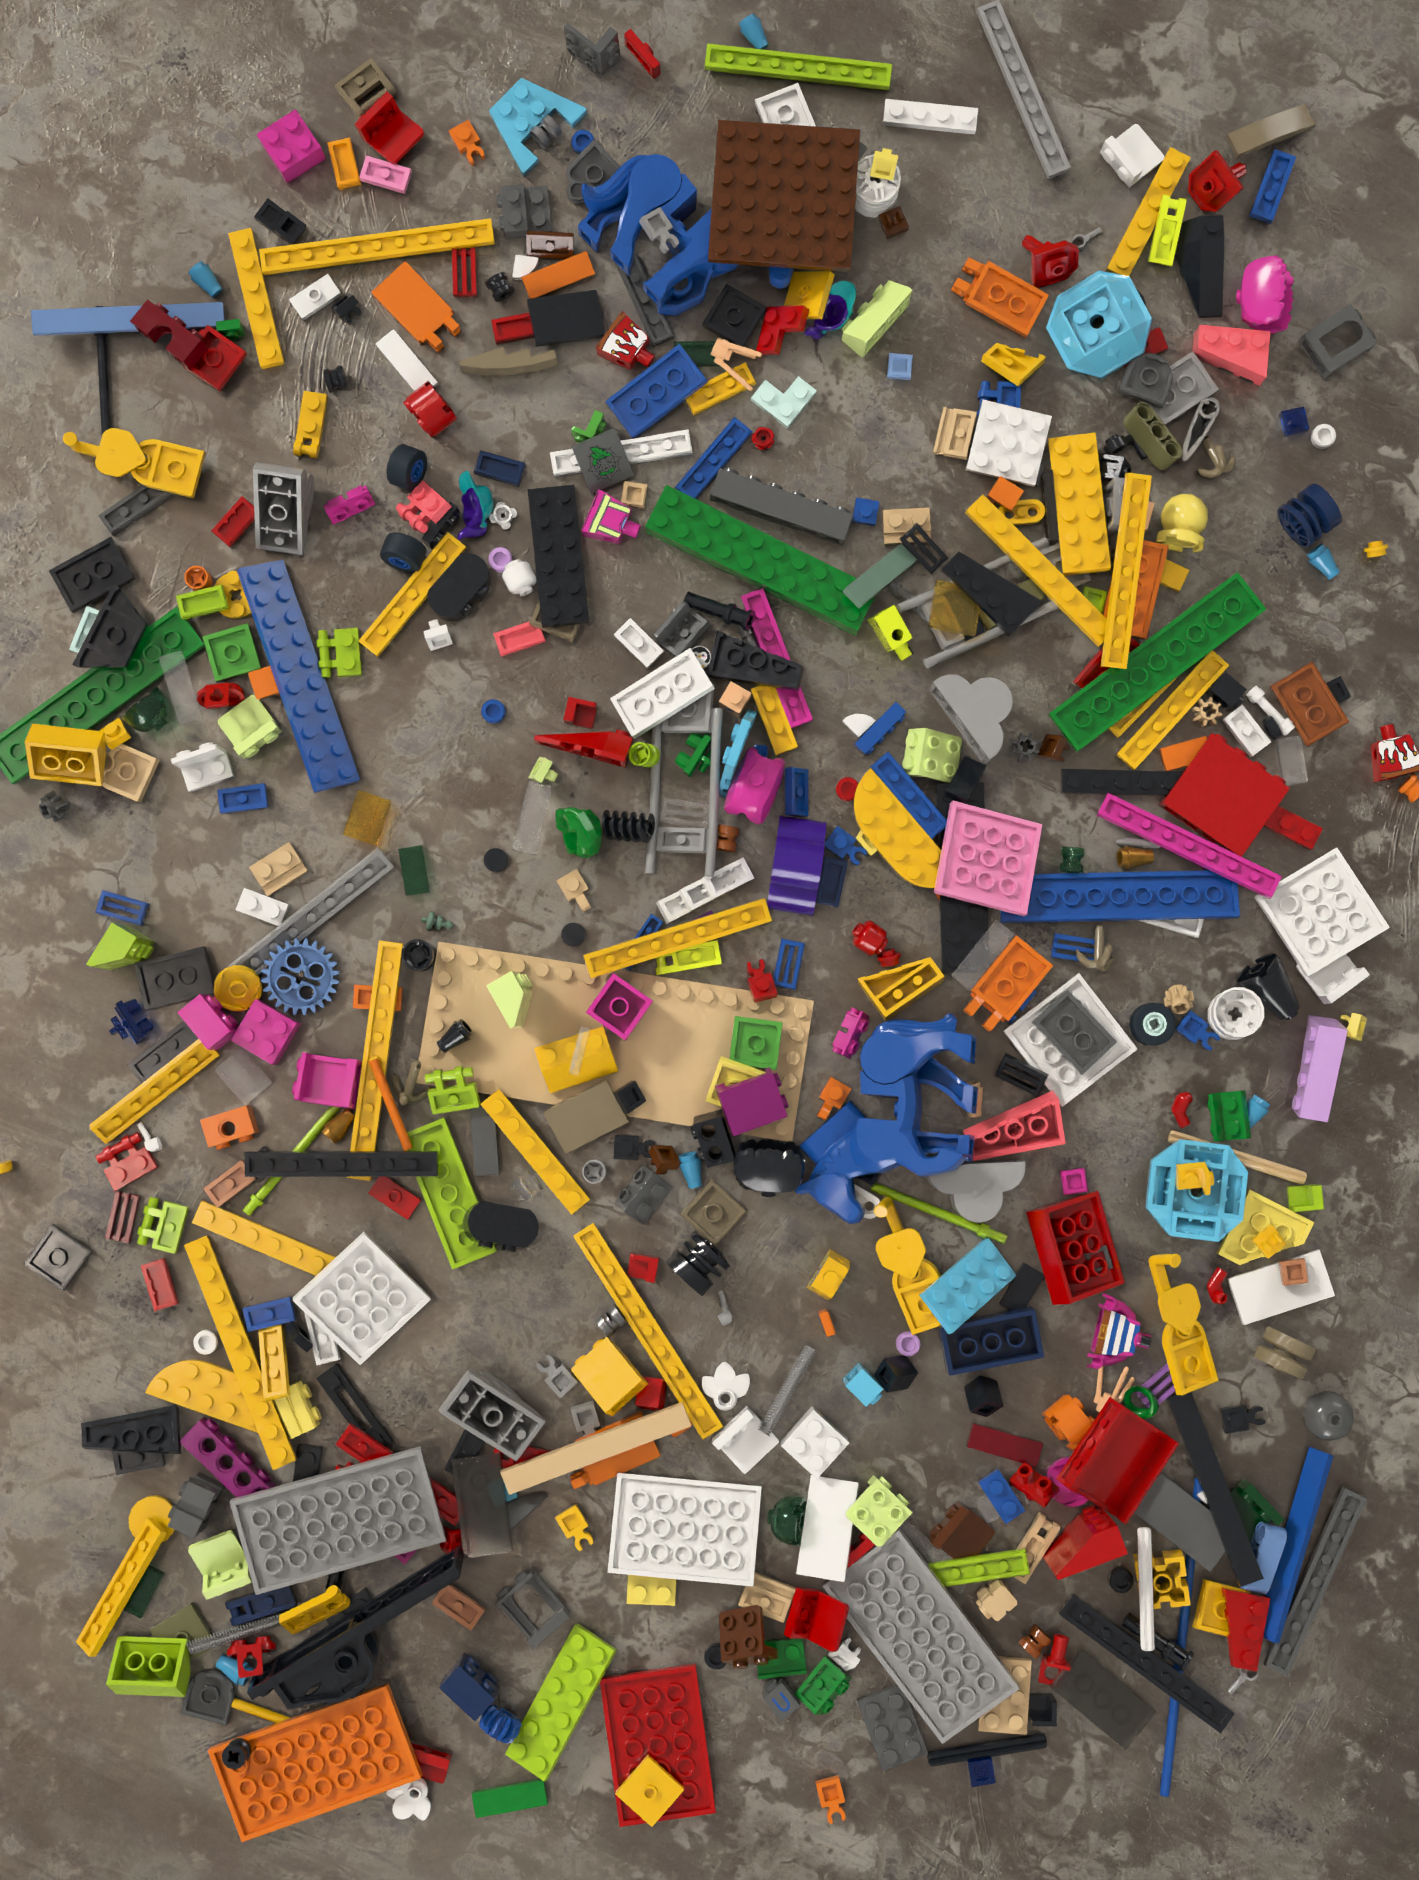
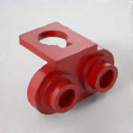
[197,683,245,709]
[227,1636,276,1678]

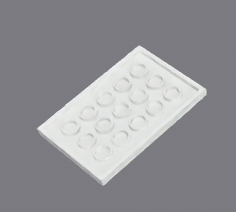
[607,1473,762,1586]

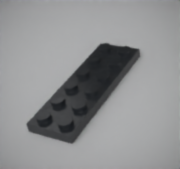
[527,485,589,628]

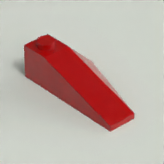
[534,730,634,768]

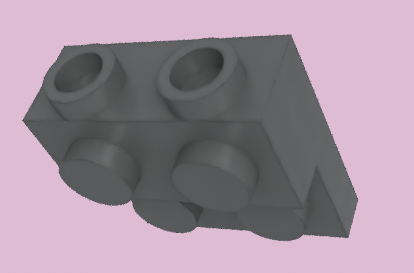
[496,184,552,239]

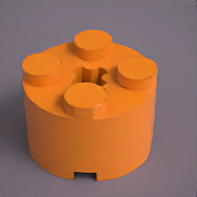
[1042,1394,1094,1452]

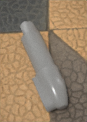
[1116,837,1160,850]

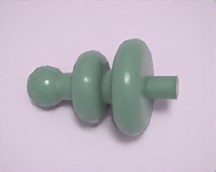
[421,911,453,931]

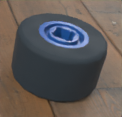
[386,444,427,491]
[380,532,427,573]

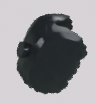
[733,1139,805,1197]

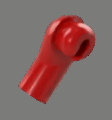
[1171,1092,1193,1128]
[1207,1267,1228,1305]

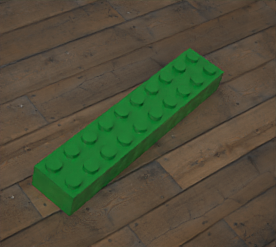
[645,485,876,636]

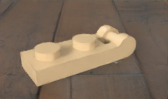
[1014,1512,1061,1584]

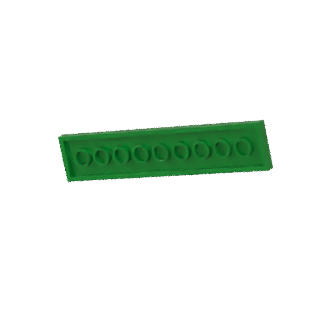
[1048,572,1267,752]
[0,606,205,785]

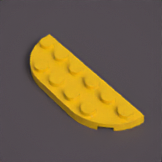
[854,768,941,888]
[145,1359,285,1433]

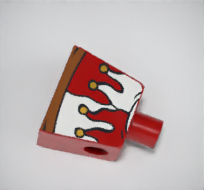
[596,311,655,370]
[1371,724,1419,783]

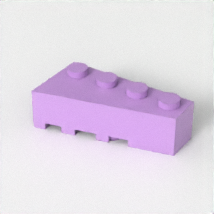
[1292,1015,1348,1122]

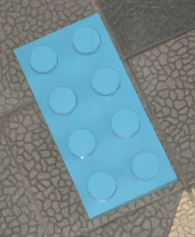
[919,1237,1017,1334]

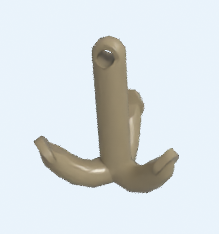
[1196,435,1236,478]
[1075,924,1114,971]
[392,1060,432,1105]

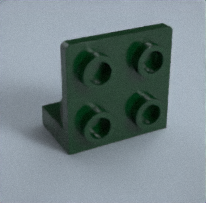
[1230,1478,1285,1542]

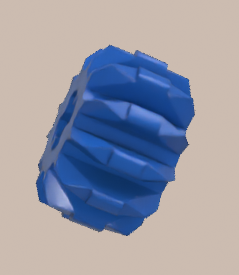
[479,1705,522,1744]

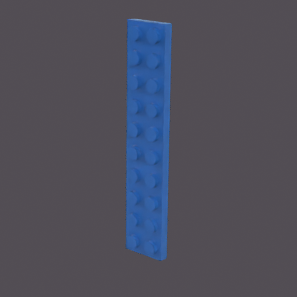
[237,560,360,793]
[1000,870,1240,923]

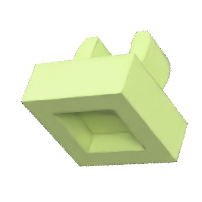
[528,757,558,783]

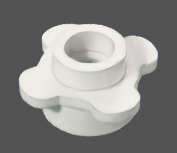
[489,502,517,530]

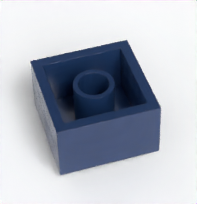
[439,1653,500,1721]

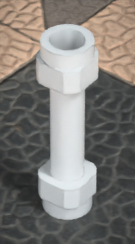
[1246,685,1295,736]

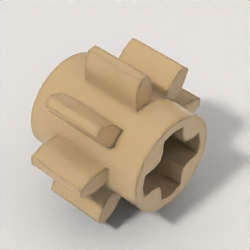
[1191,697,1223,727]
[1163,984,1195,1014]

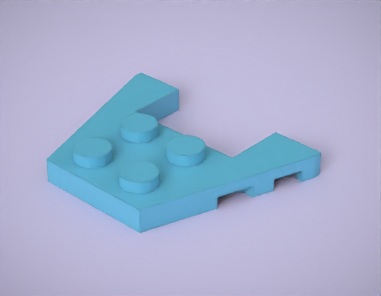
[489,78,587,177]
[719,709,758,798]

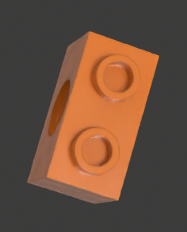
[200,1105,259,1150]

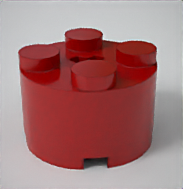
[403,380,458,438]

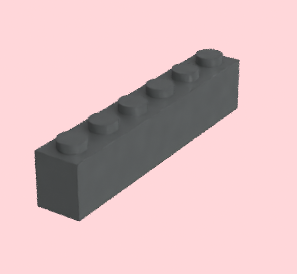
[710,468,853,546]

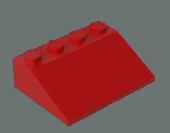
[1026,1191,1125,1305]
[1042,1505,1128,1580]

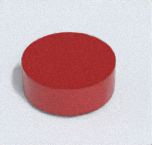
[836,777,858,802]

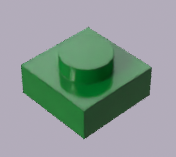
[216,319,245,340]

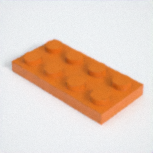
[1103,540,1169,639]

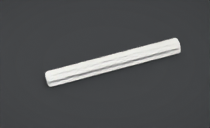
[1137,1527,1155,1651]

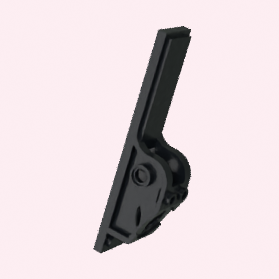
[247,1546,465,1709]

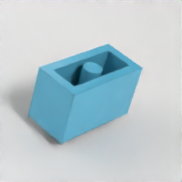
[842,1363,883,1407]

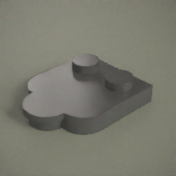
[566,139,620,204]

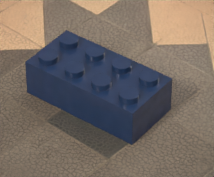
[938,1306,1045,1376]

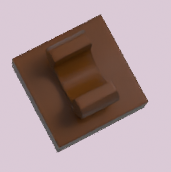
[878,206,909,239]
[1037,734,1070,762]
[648,1145,681,1175]

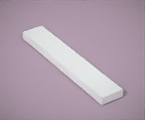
[550,429,693,477]

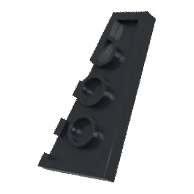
[941,552,1043,636]
[707,630,804,691]
[81,1405,181,1454]

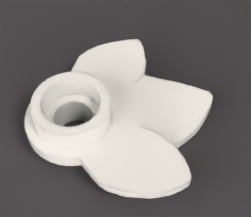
[702,1361,750,1411]
[386,1778,431,1821]

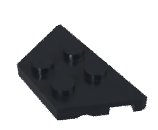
[72,584,148,668]

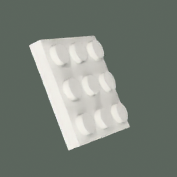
[965,400,1052,487]

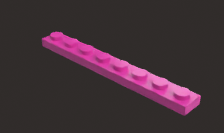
[1096,793,1282,899]

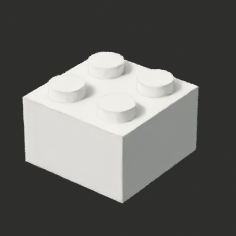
[780,1406,849,1479]

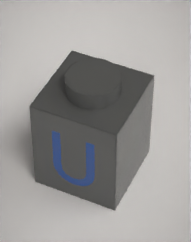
[763,1677,800,1722]

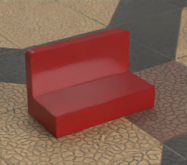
[411,1742,452,1784]

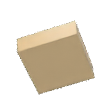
[621,481,648,509]

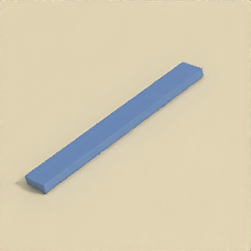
[31,302,225,336]

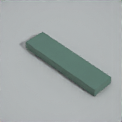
[843,543,917,609]

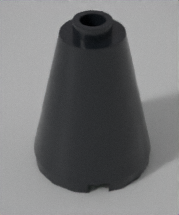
[1237,953,1299,1020]

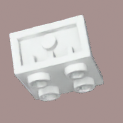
[171,742,235,792]
[1296,954,1370,1004]
[712,1406,779,1474]

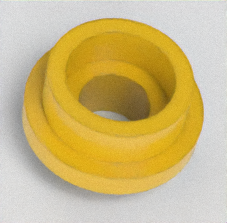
[1364,540,1388,557]

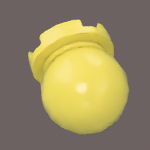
[1156,494,1208,553]

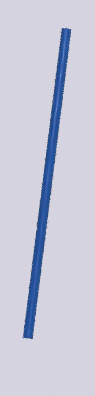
[1160,1478,1202,1797]

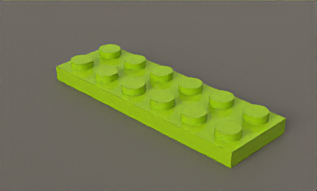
[406,1117,498,1270]
[505,1623,618,1781]

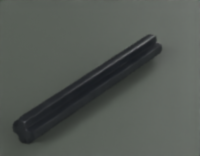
[927,1733,1047,1767]

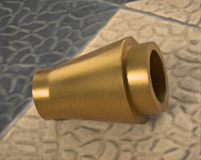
[1116,846,1154,870]
[321,1108,355,1144]

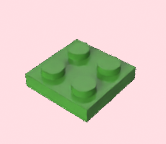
[203,623,262,683]
[729,1016,783,1070]

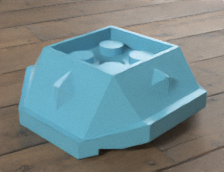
[1046,271,1153,379]
[1145,1139,1248,1242]

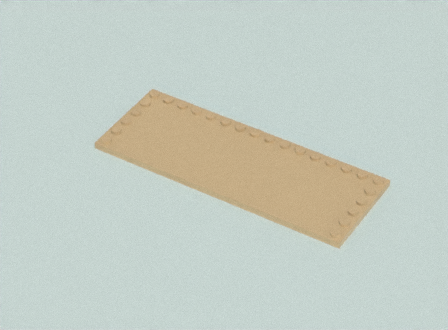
[416,942,814,1141]

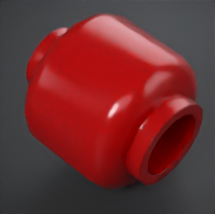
[852,920,888,956]

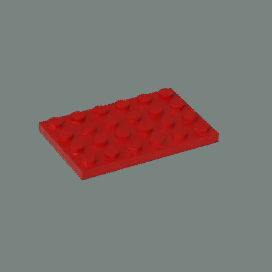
[600,1663,716,1827]

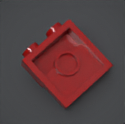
[181,325,247,392]

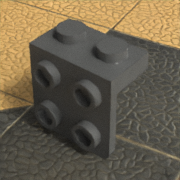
[564,23,620,75]

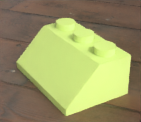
[842,280,912,358]
[486,971,533,1028]

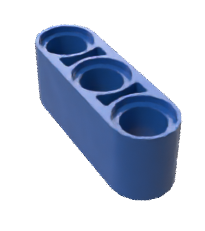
[799,1100,866,1164]

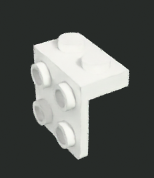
[1100,124,1164,188]

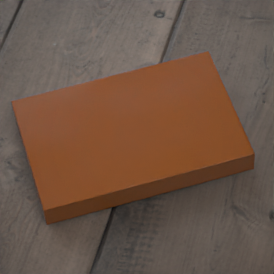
[1270,661,1349,747]

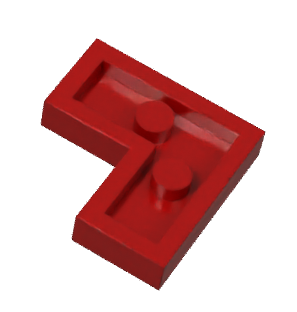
[756,305,809,355]

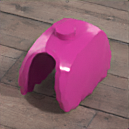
[1236,255,1294,334]
[724,747,785,824]

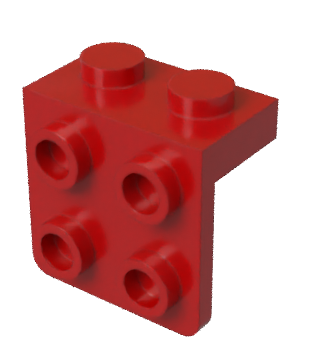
[354,91,424,165]
[783,1587,849,1652]

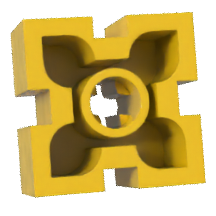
[1133,1549,1191,1609]

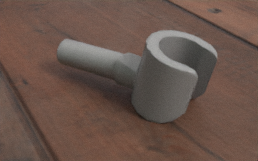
[1072,227,1102,251]
[717,1290,733,1326]
[1228,1668,1258,1694]

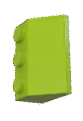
[86,923,155,970]
[106,1636,191,1697]

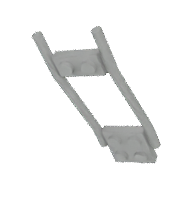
[897,537,1092,668]
[645,690,723,877]

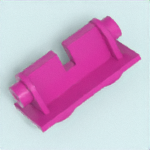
[323,485,375,525]
[832,1008,870,1059]

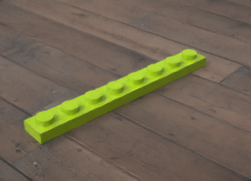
[705,43,892,90]

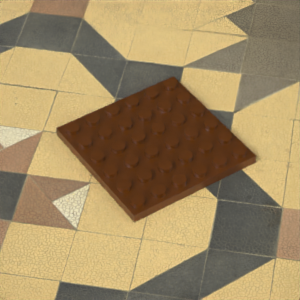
[708,120,860,272]

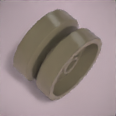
[1253,1326,1317,1380]

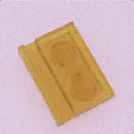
[343,790,392,846]

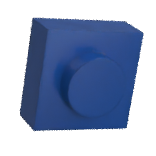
[852,497,879,526]

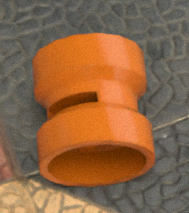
[184,566,213,591]

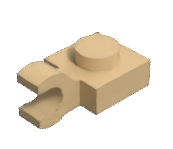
[556,869,592,913]

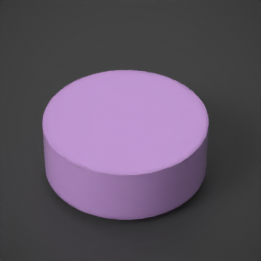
[489,547,513,572]
[896,1331,920,1356]

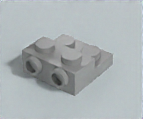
[1102,477,1125,536]

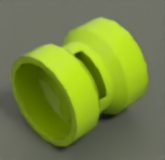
[629,742,660,768]

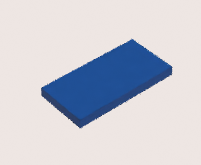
[605,343,708,439]

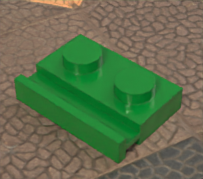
[757,1637,807,1679]

